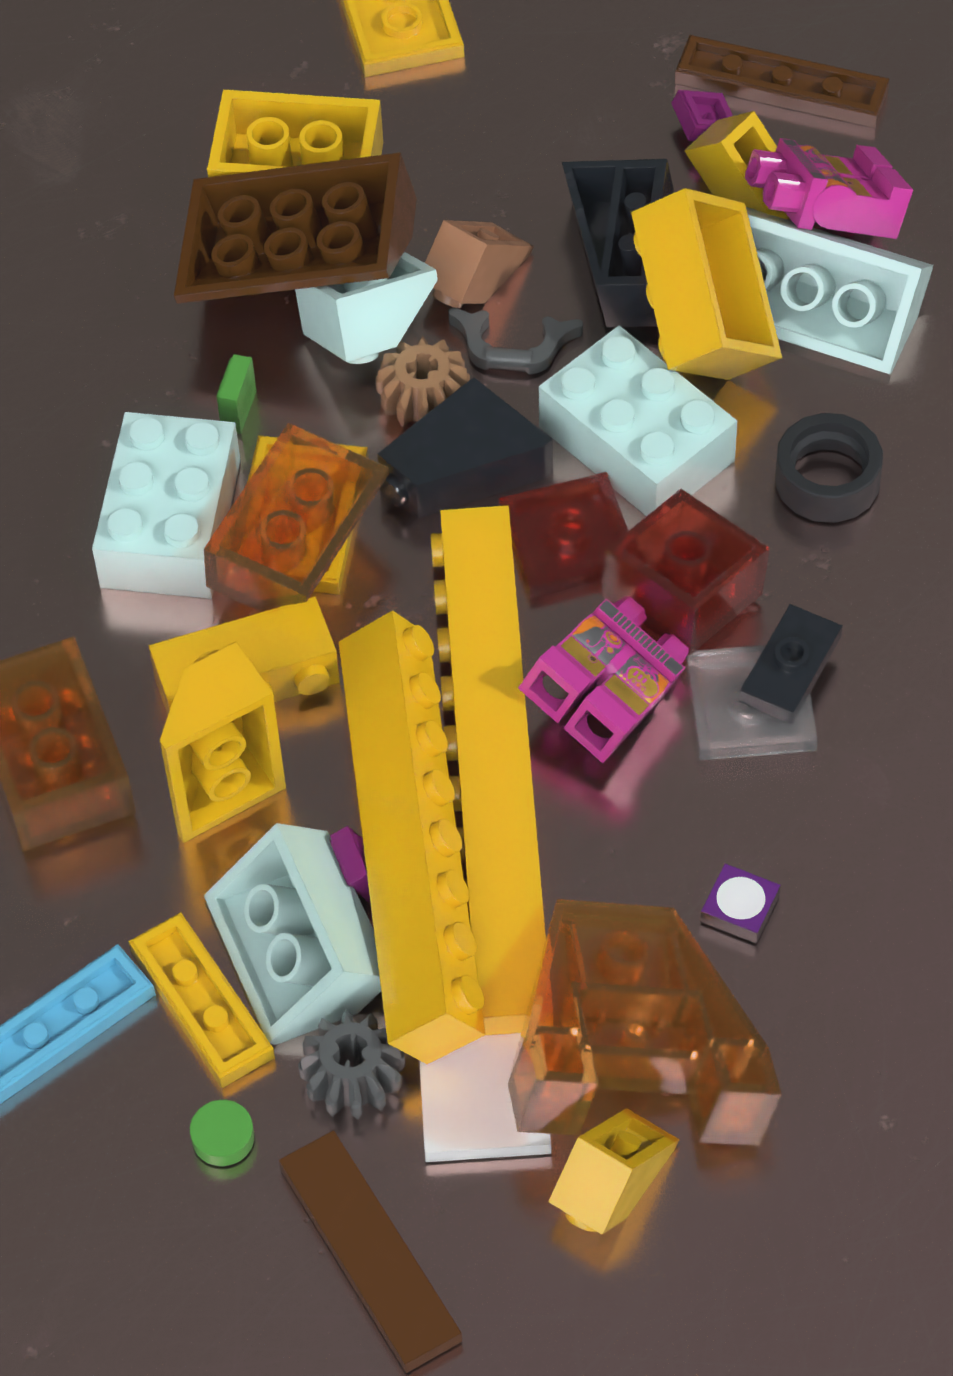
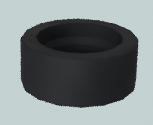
[775,413,883,523]

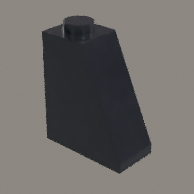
[377,377,553,519]

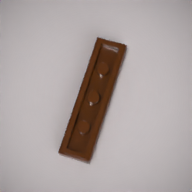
[675,35,890,128]
[279,1130,462,1373]

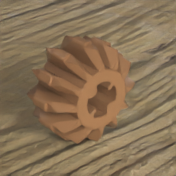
[376,335,470,427]

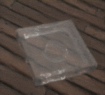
[686,645,818,761]

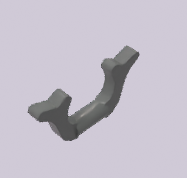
[448,308,583,374]

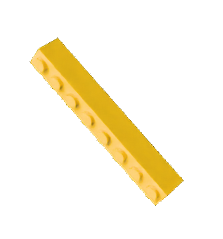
[339,610,486,1064]

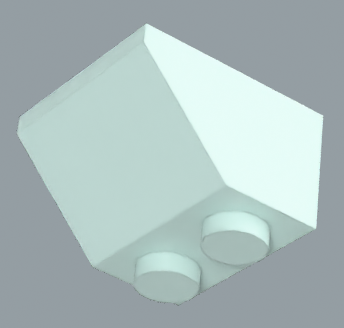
[295,252,438,364]

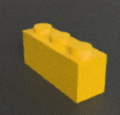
[148,596,340,715]

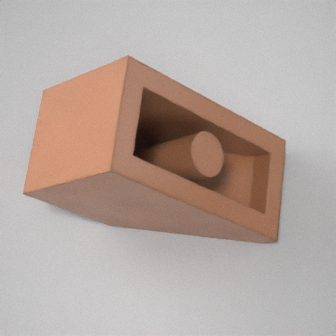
[425,220,534,308]

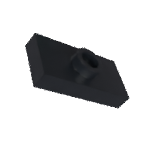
[739,604,843,724]

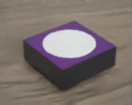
[700,863,781,943]

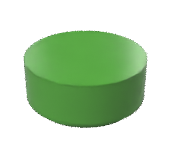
[190,1100,254,1166]

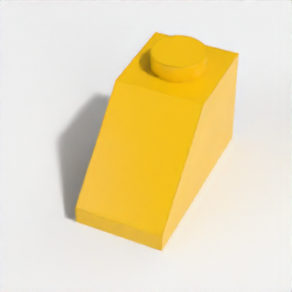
[684,111,789,220]
[548,1108,680,1235]

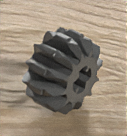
[298,1009,405,1120]

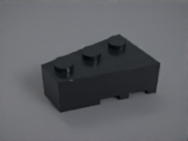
[562,159,674,327]

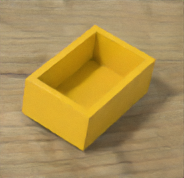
[631,188,782,380]

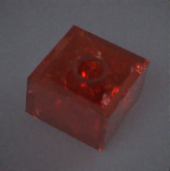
[601,488,770,656]

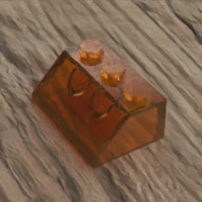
[204,423,389,610]

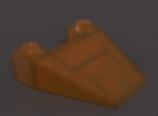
[508,899,782,1146]

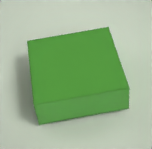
[216,354,256,434]

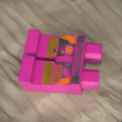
[745,138,913,239]
[518,596,689,763]

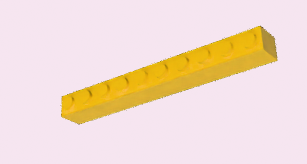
[430,505,553,1042]

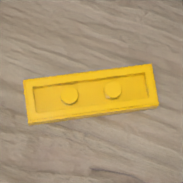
[128,912,275,1088]

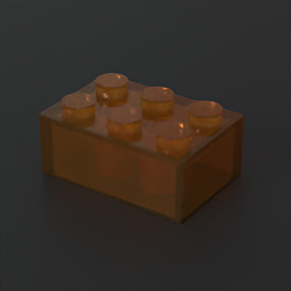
[0,636,136,851]

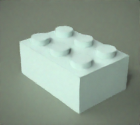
[539,326,737,524]
[92,412,241,599]

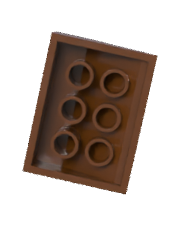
[174,152,417,304]

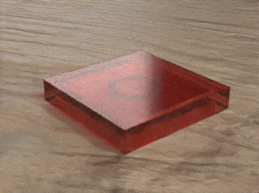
[499,472,640,598]

